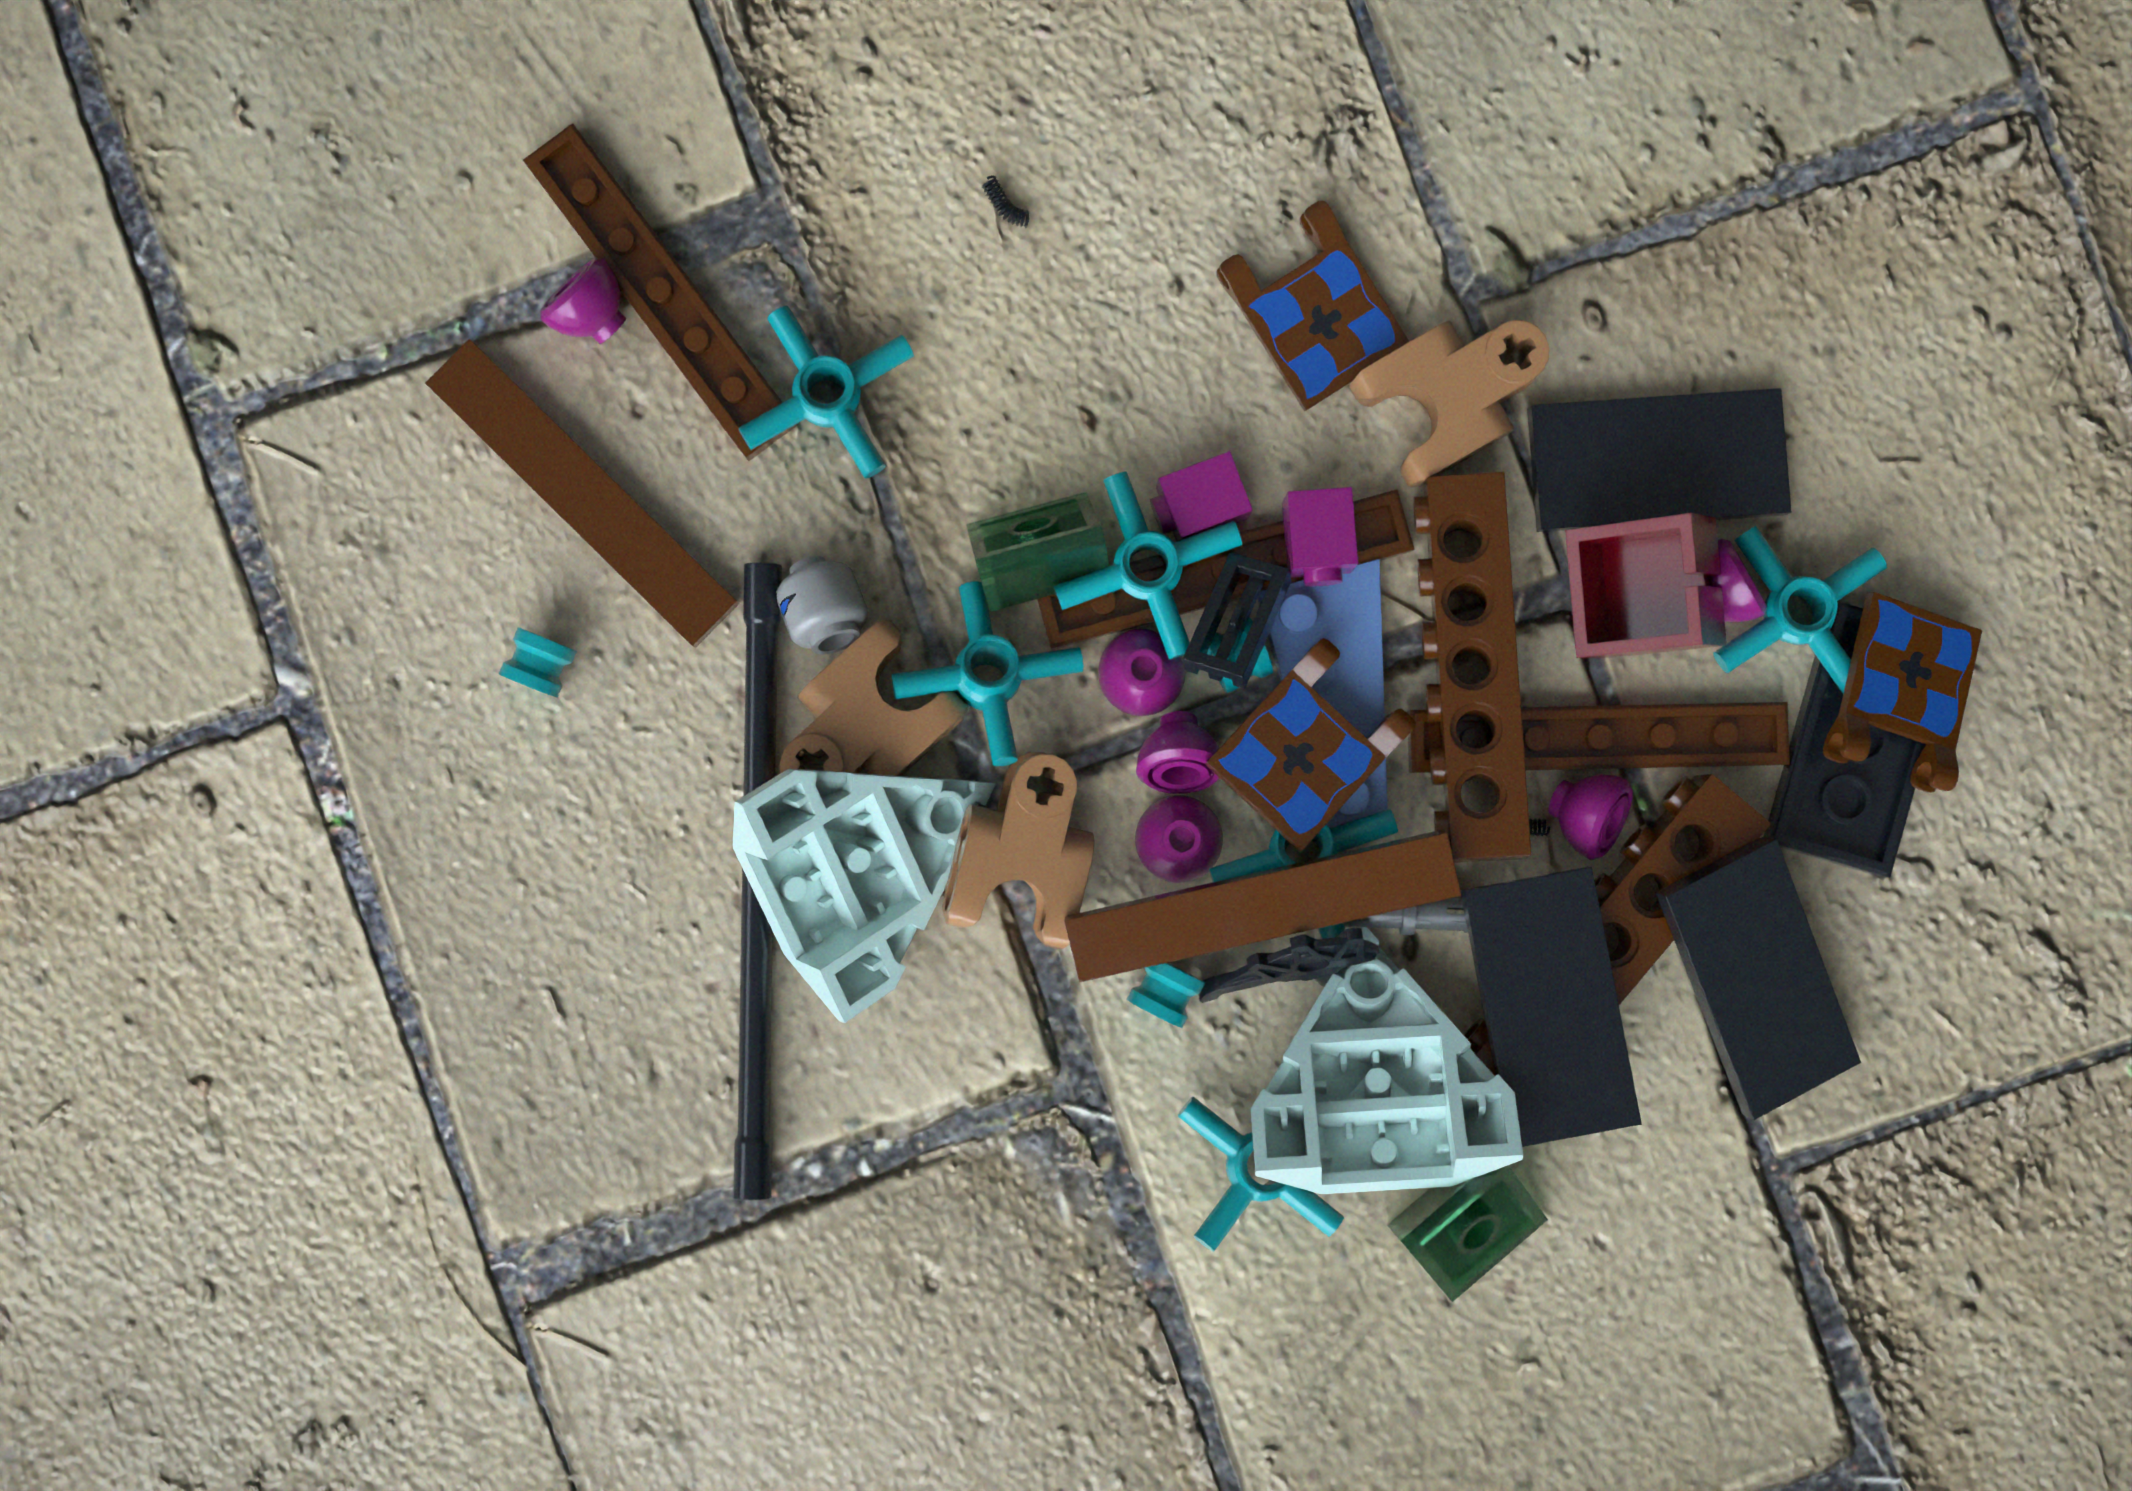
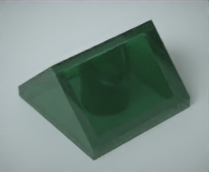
[966,492,1109,612]
[1387,1165,1548,1302]

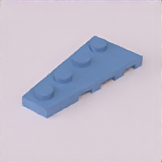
[1257,559,1388,828]

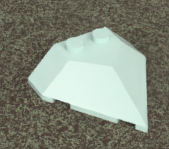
[733,768,996,1023]
[1251,927,1523,1194]

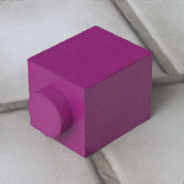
[1150,451,1253,542]
[1282,487,1358,587]

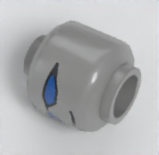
[776,556,868,655]

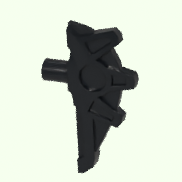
[1199,928,1380,1003]

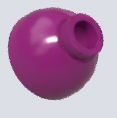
[540,258,627,344]
[1708,538,1767,622]
[1098,629,1186,716]
[1136,711,1220,794]
[1548,774,1633,861]
[1135,795,1223,883]

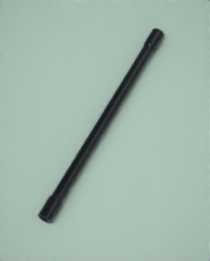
[733,563,782,1200]

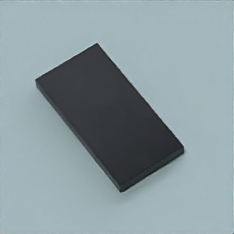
[1527,388,1792,532]
[1764,601,1926,878]
[1655,835,1861,1121]
[1460,867,1642,1147]

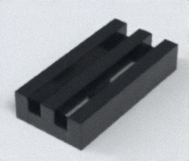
[1183,552,1291,689]

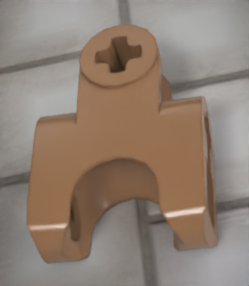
[1349,320,1549,488]
[780,620,970,776]
[942,751,1095,950]

